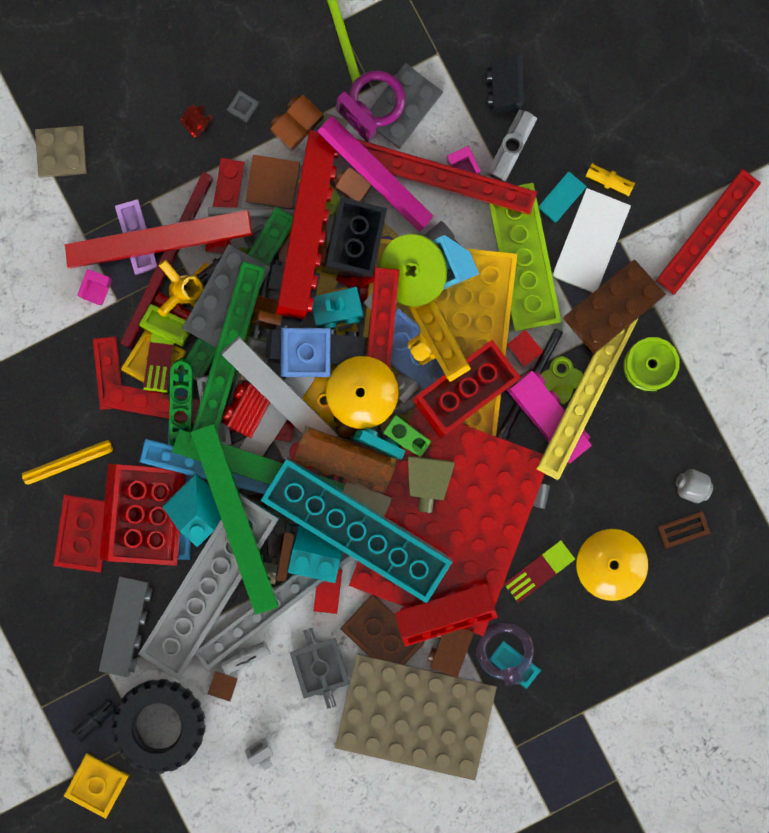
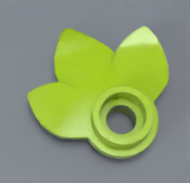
[541,356,583,404]

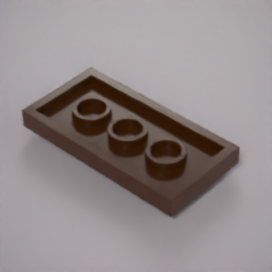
[563,259,666,354]

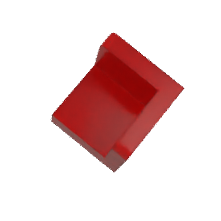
[506,330,543,368]

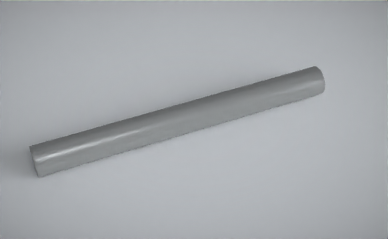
[208,207,294,218]

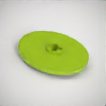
[380,234,447,306]

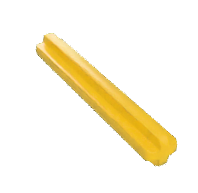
[22,440,113,485]

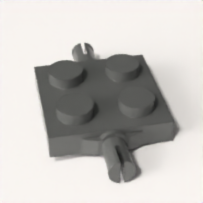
[290,628,350,709]

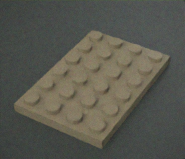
[335,654,497,781]

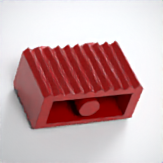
[221,381,271,438]

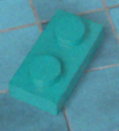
[353,428,405,459]

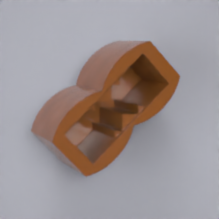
[271,95,324,151]

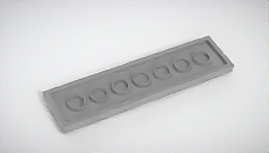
[139,492,280,680]

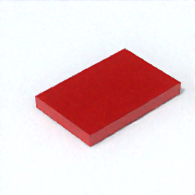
[53,495,105,573]

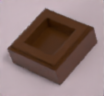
[208,671,238,701]

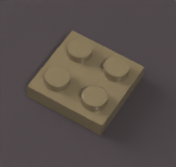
[35,126,87,178]

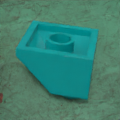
[163,473,221,547]

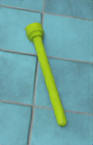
[327,0,360,83]

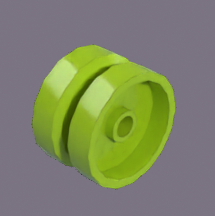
[624,337,679,391]

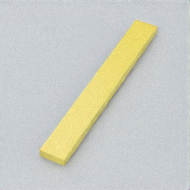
[536,318,639,480]

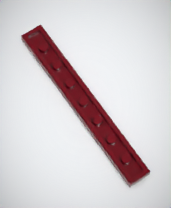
[120,172,213,349]

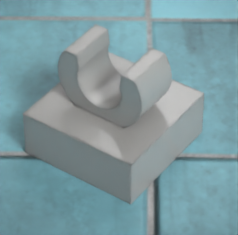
[245,738,273,771]

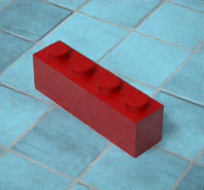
[395,583,498,646]

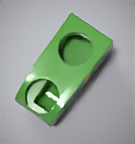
[383,414,432,457]

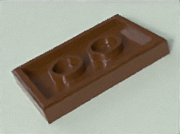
[340,594,425,665]

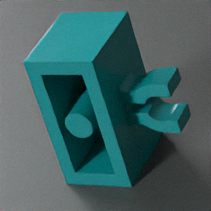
[311,287,365,330]

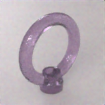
[476,623,534,686]

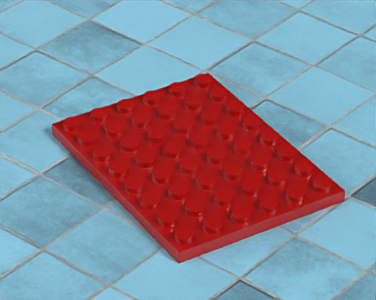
[349,407,545,636]

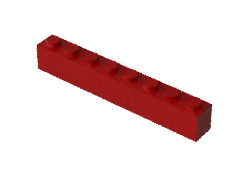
[276,130,339,319]

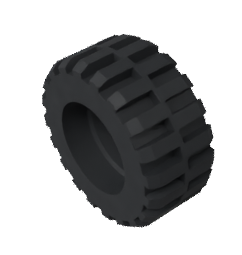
[111,679,206,774]

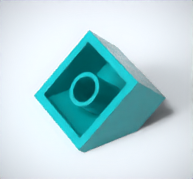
[288,526,343,583]

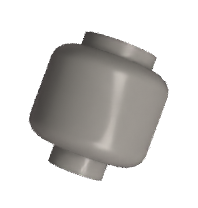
[676,469,713,503]

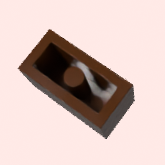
[427,628,474,678]

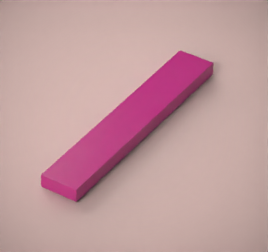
[318,116,433,232]

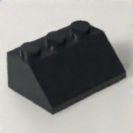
[322,197,387,278]

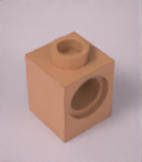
[334,167,373,202]

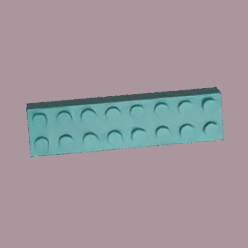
[261,457,452,603]

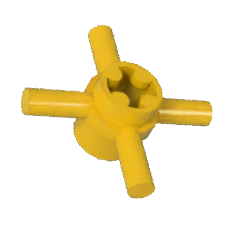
[158,259,209,317]

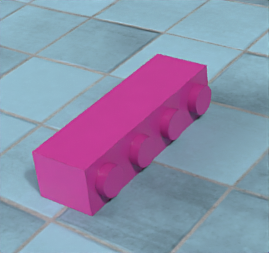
[506,371,592,463]

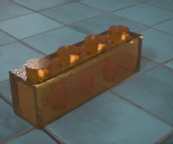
[294,426,396,493]

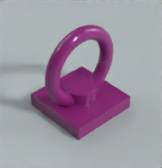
[335,71,405,142]

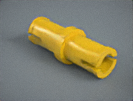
[586,163,635,197]

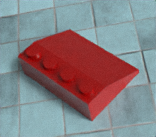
[100,464,185,566]

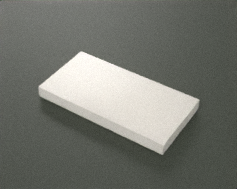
[552,188,631,293]

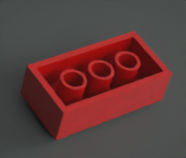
[412,340,521,439]

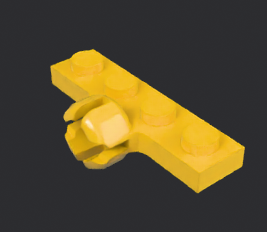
[407,300,471,382]

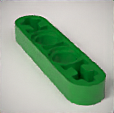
[169,358,193,446]

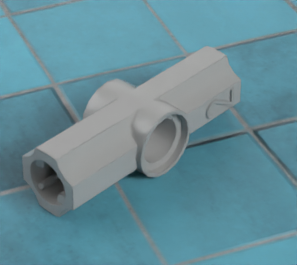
[487,109,537,182]

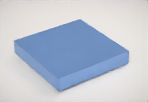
[281,328,330,377]

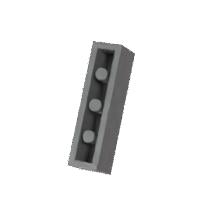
[99,576,153,677]

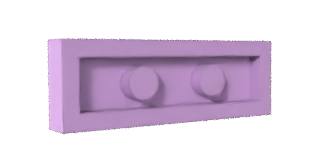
[115,199,158,275]

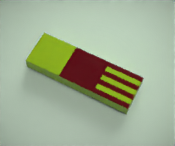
[143,333,175,393]
[504,540,575,603]

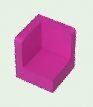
[446,146,481,175]
[77,269,112,306]

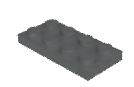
[182,244,271,348]

